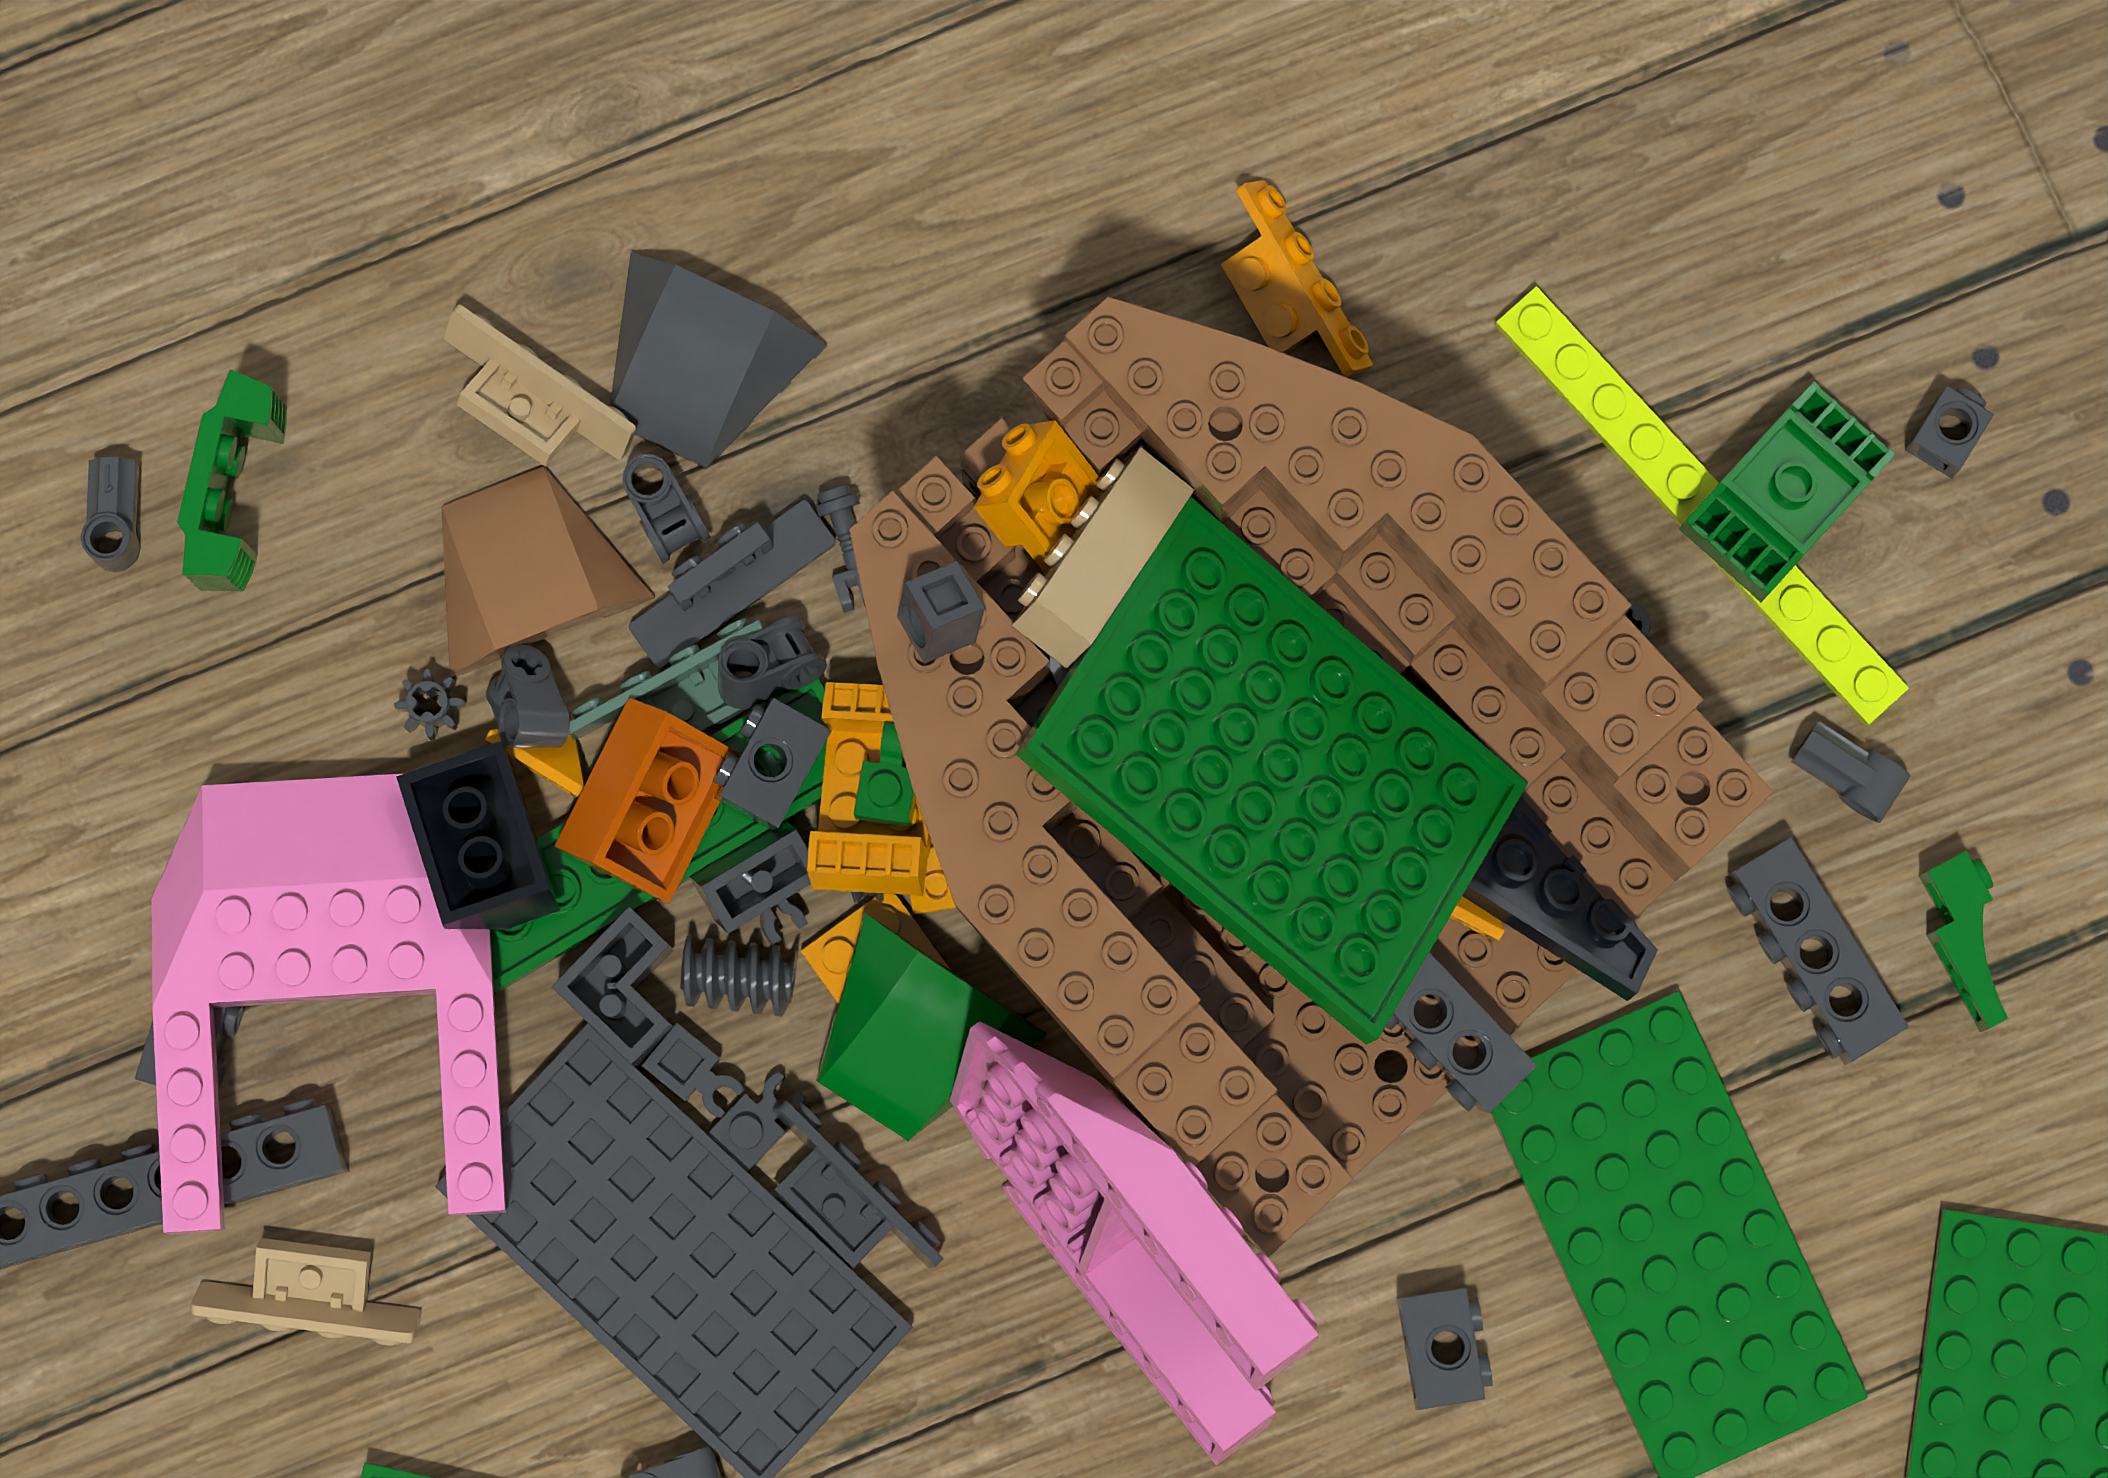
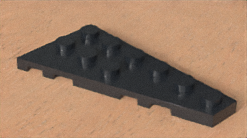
[1416,684,1658,1001]

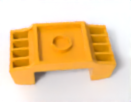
[807,682,931,896]

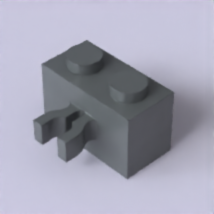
[689,821,811,945]

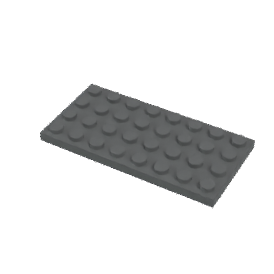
[435,1023,913,1478]

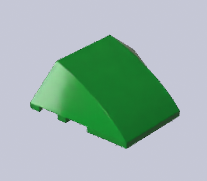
[816,912,1046,1141]

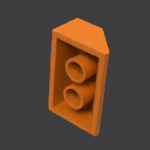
[554,698,738,904]

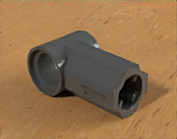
[81,457,141,572]
[1791,721,1910,823]

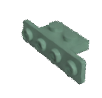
[569,618,765,740]

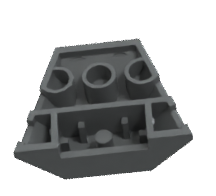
[610,252,827,469]

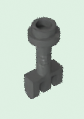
[815,485,865,613]

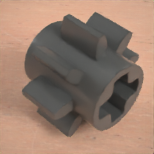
[394,669,466,740]

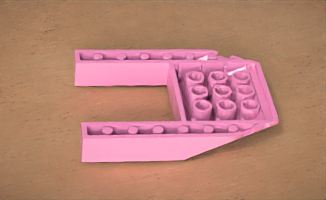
[151,773,506,1235]
[950,1021,1319,1465]

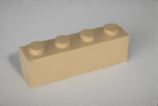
[1011,447,1195,669]

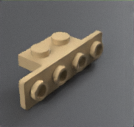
[444,305,636,467]
[191,1238,421,1346]

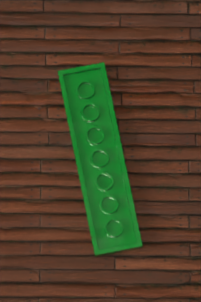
[490,678,827,995]

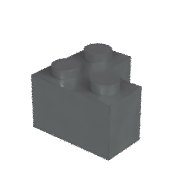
[551,907,674,1068]

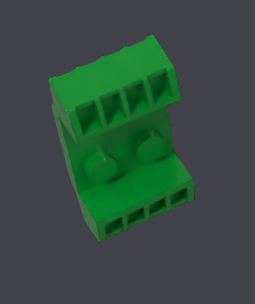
[177,370,287,591]
[1679,381,1896,603]

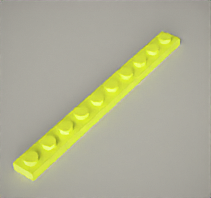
[1495,286,1909,727]

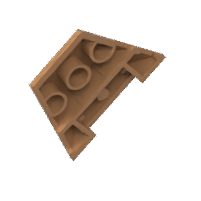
[441,466,655,679]

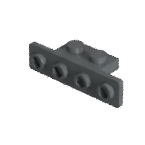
[629,500,836,669]
[773,1101,944,1269]

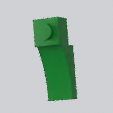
[1919,851,2009,1032]

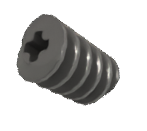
[680,936,798,1017]

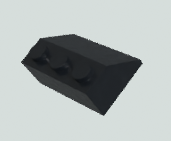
[396,741,560,929]

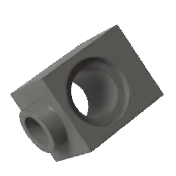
[1905,386,1994,479]
[897,561,985,664]

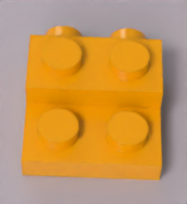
[973,420,1103,575]

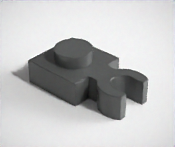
[642,1023,745,1118]
[707,1072,806,1173]

